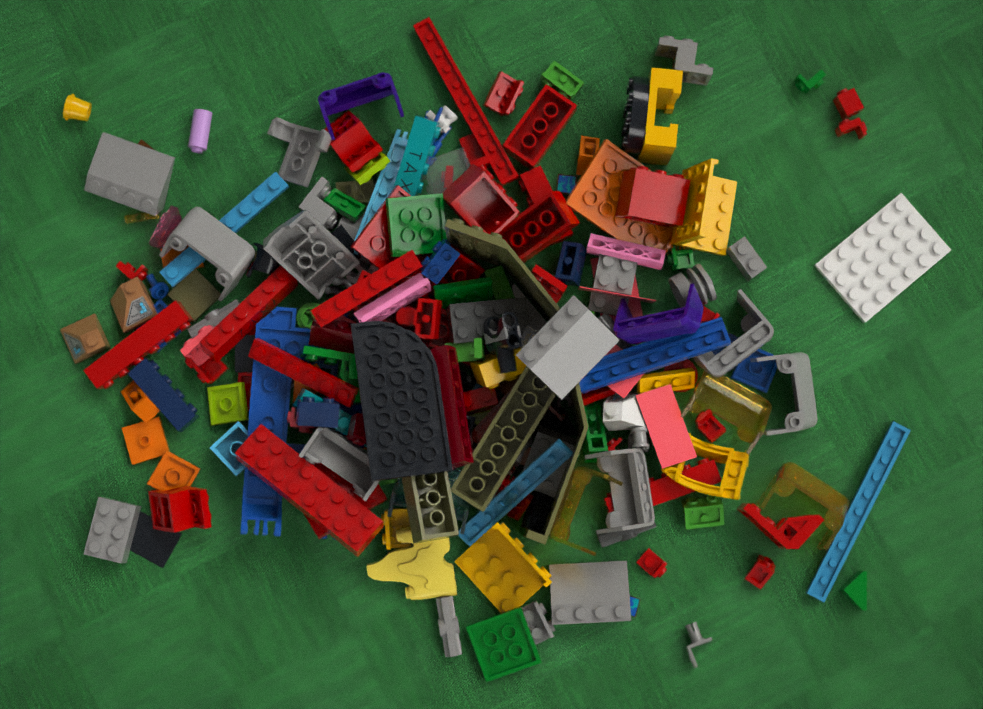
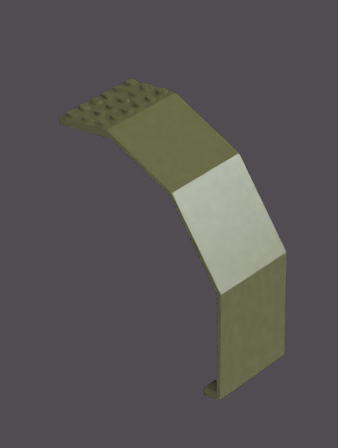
[445,218,588,544]

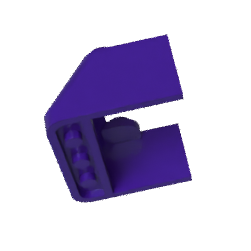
[318,72,404,140]
[613,283,704,345]

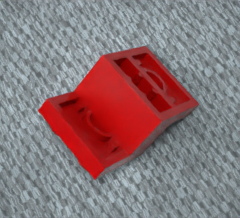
[324,110,383,173]
[148,486,212,533]

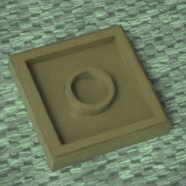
[167,268,221,322]

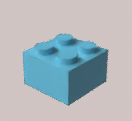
[210,421,248,477]

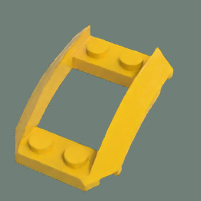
[661,433,749,500]

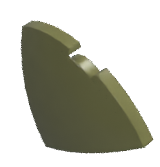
[336,179,376,217]

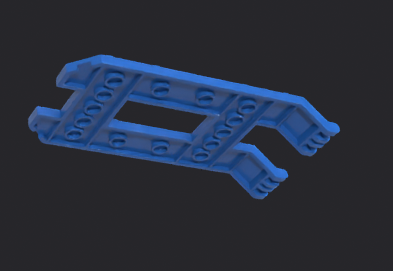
[240,307,364,540]

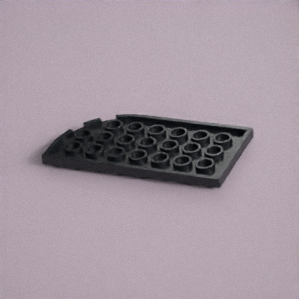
[350,321,453,482]

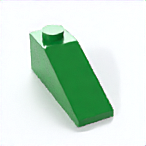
[582,401,608,463]

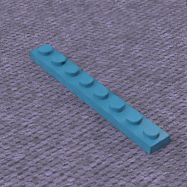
[160,172,289,287]
[458,439,573,547]

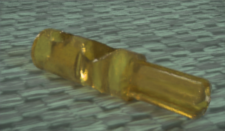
[124,213,160,224]

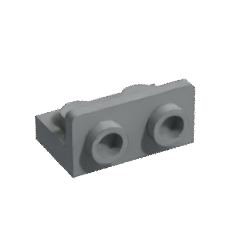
[522,600,556,645]

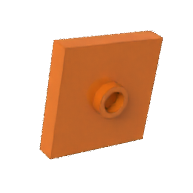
[122,417,170,465]
[146,450,200,491]

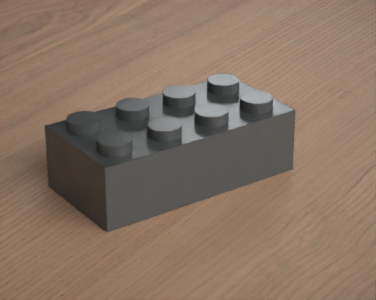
[446,297,531,344]

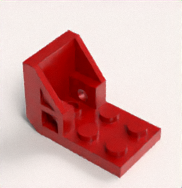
[737,503,824,549]

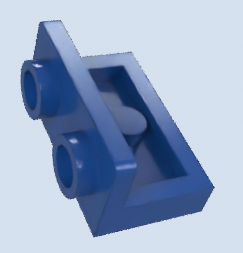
[421,239,460,284]

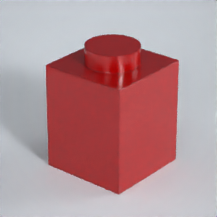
[833,88,864,120]

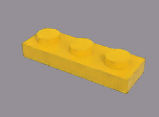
[637,368,695,394]

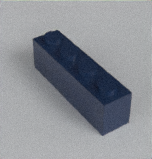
[128,358,199,432]

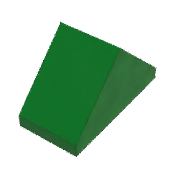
[840,571,868,611]

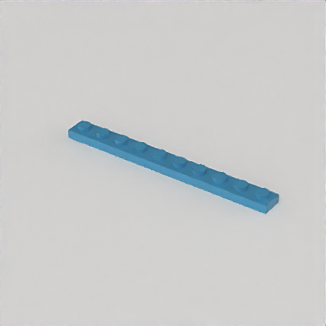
[806,421,911,602]

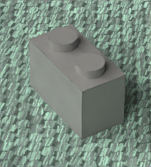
[726,236,767,282]

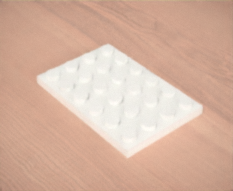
[814,193,951,323]

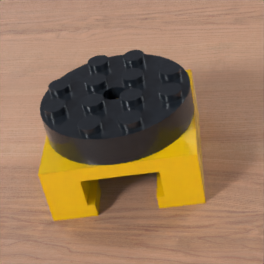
[621,68,683,165]

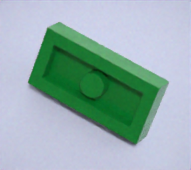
[324,188,366,222]

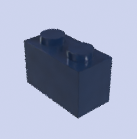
[555,241,587,287]
[296,396,340,428]

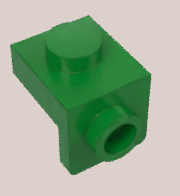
[794,69,827,94]
[666,248,695,272]

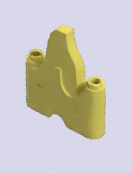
[366,526,457,600]

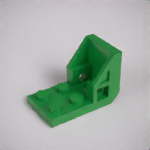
[300,345,361,406]

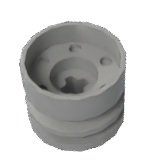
[668,264,717,308]

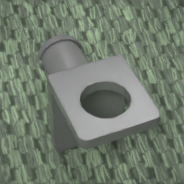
[685,622,712,669]

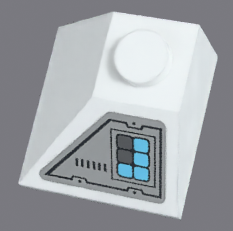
[603,393,646,431]

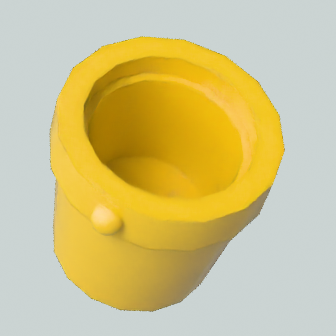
[63,94,92,121]

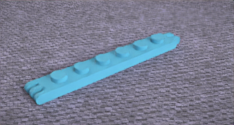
[354,129,408,257]

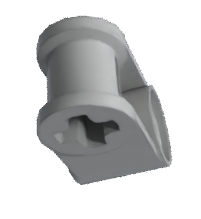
[628,427,649,452]

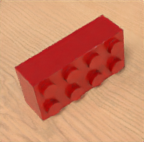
[502,84,577,170]
[498,191,580,263]

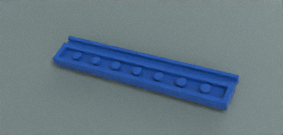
[579,317,731,394]

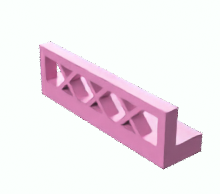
[586,233,666,270]
[354,273,431,323]

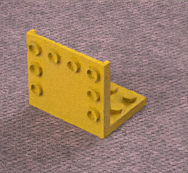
[671,158,737,256]
[454,522,552,613]

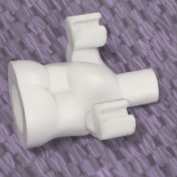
[426,105,458,134]

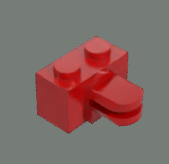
[396,298,442,339]

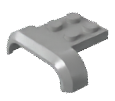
[267,117,332,188]

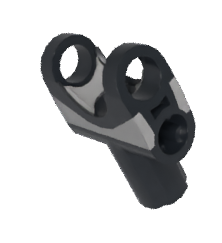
[483,312,521,374]

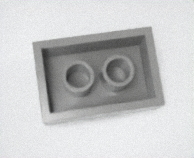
[522,425,576,498]
[84,497,142,563]

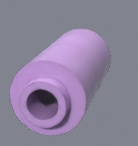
[188,109,213,153]

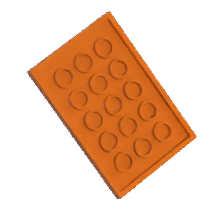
[566,139,673,254]

